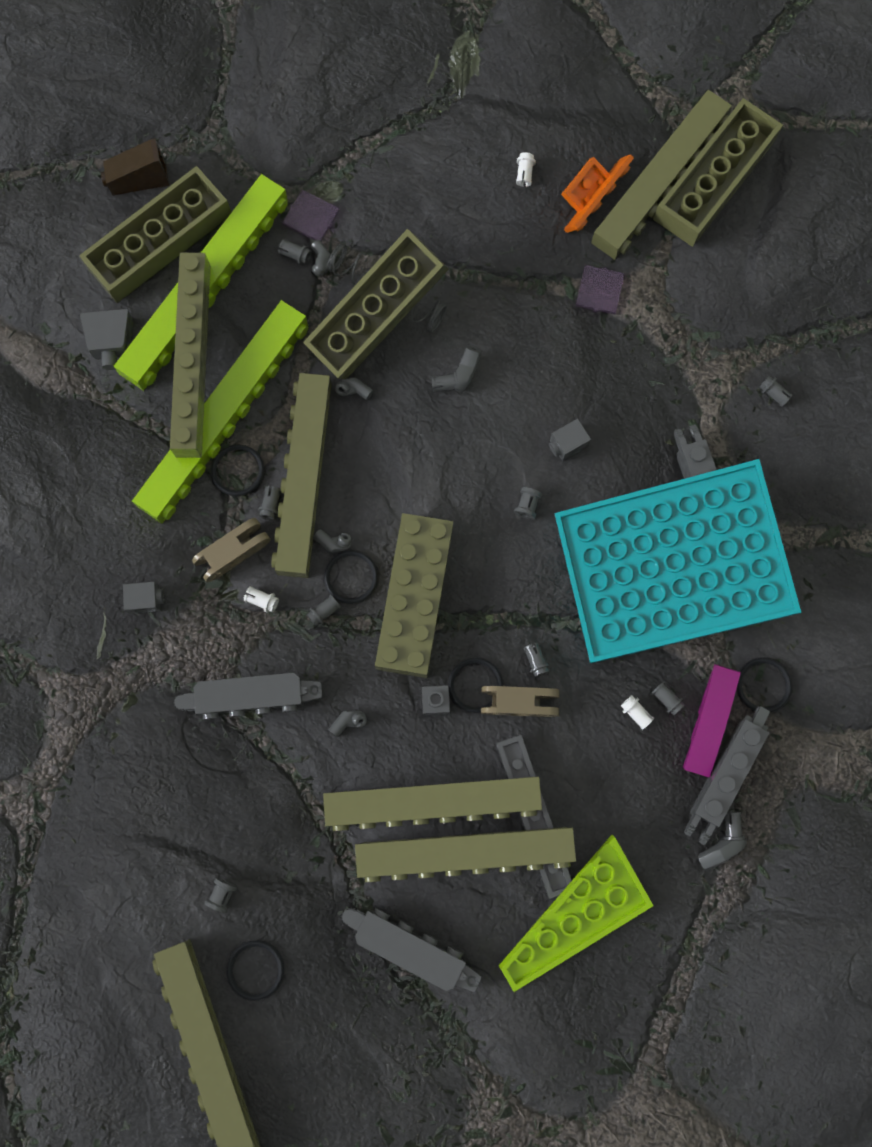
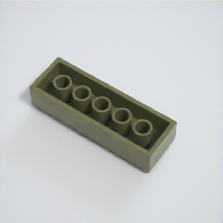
[653,98,783,247]
[79,166,232,303]
[303,229,449,379]
[375,513,453,678]

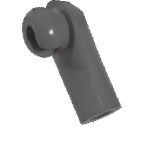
[328,710,367,737]

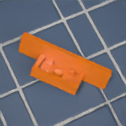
[561,154,634,233]

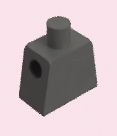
[80,309,134,370]

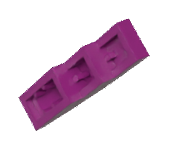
[683,664,741,778]

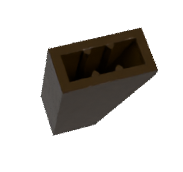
[101,138,170,196]

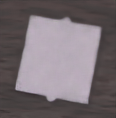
[283,190,340,241]
[576,265,625,315]

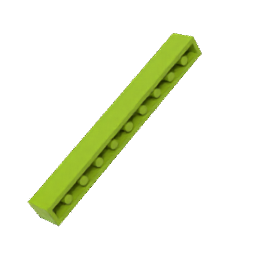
[114,174,288,391]
[132,300,308,523]

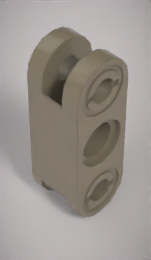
[192,518,271,582]
[481,686,560,717]

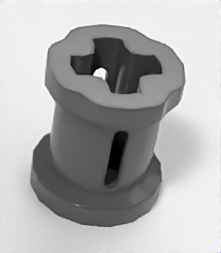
[514,487,543,520]
[204,878,238,913]

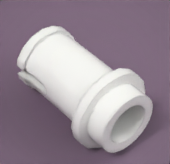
[516,153,536,187]
[244,586,279,613]
[621,695,654,730]

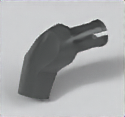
[431,345,482,393]
[698,811,747,870]

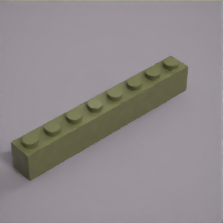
[591,90,732,260]
[170,253,211,458]
[271,373,332,578]
[323,777,542,831]
[355,827,576,882]
[152,939,260,1147]

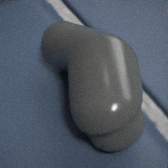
[311,240,331,276]
[335,378,374,400]
[313,529,352,553]

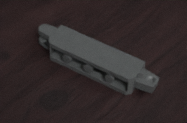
[674,424,717,479]
[174,673,323,720]
[684,706,770,845]
[341,907,482,992]

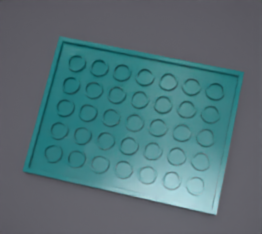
[554,459,801,664]

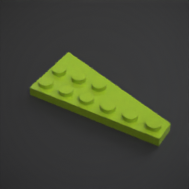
[499,835,653,992]

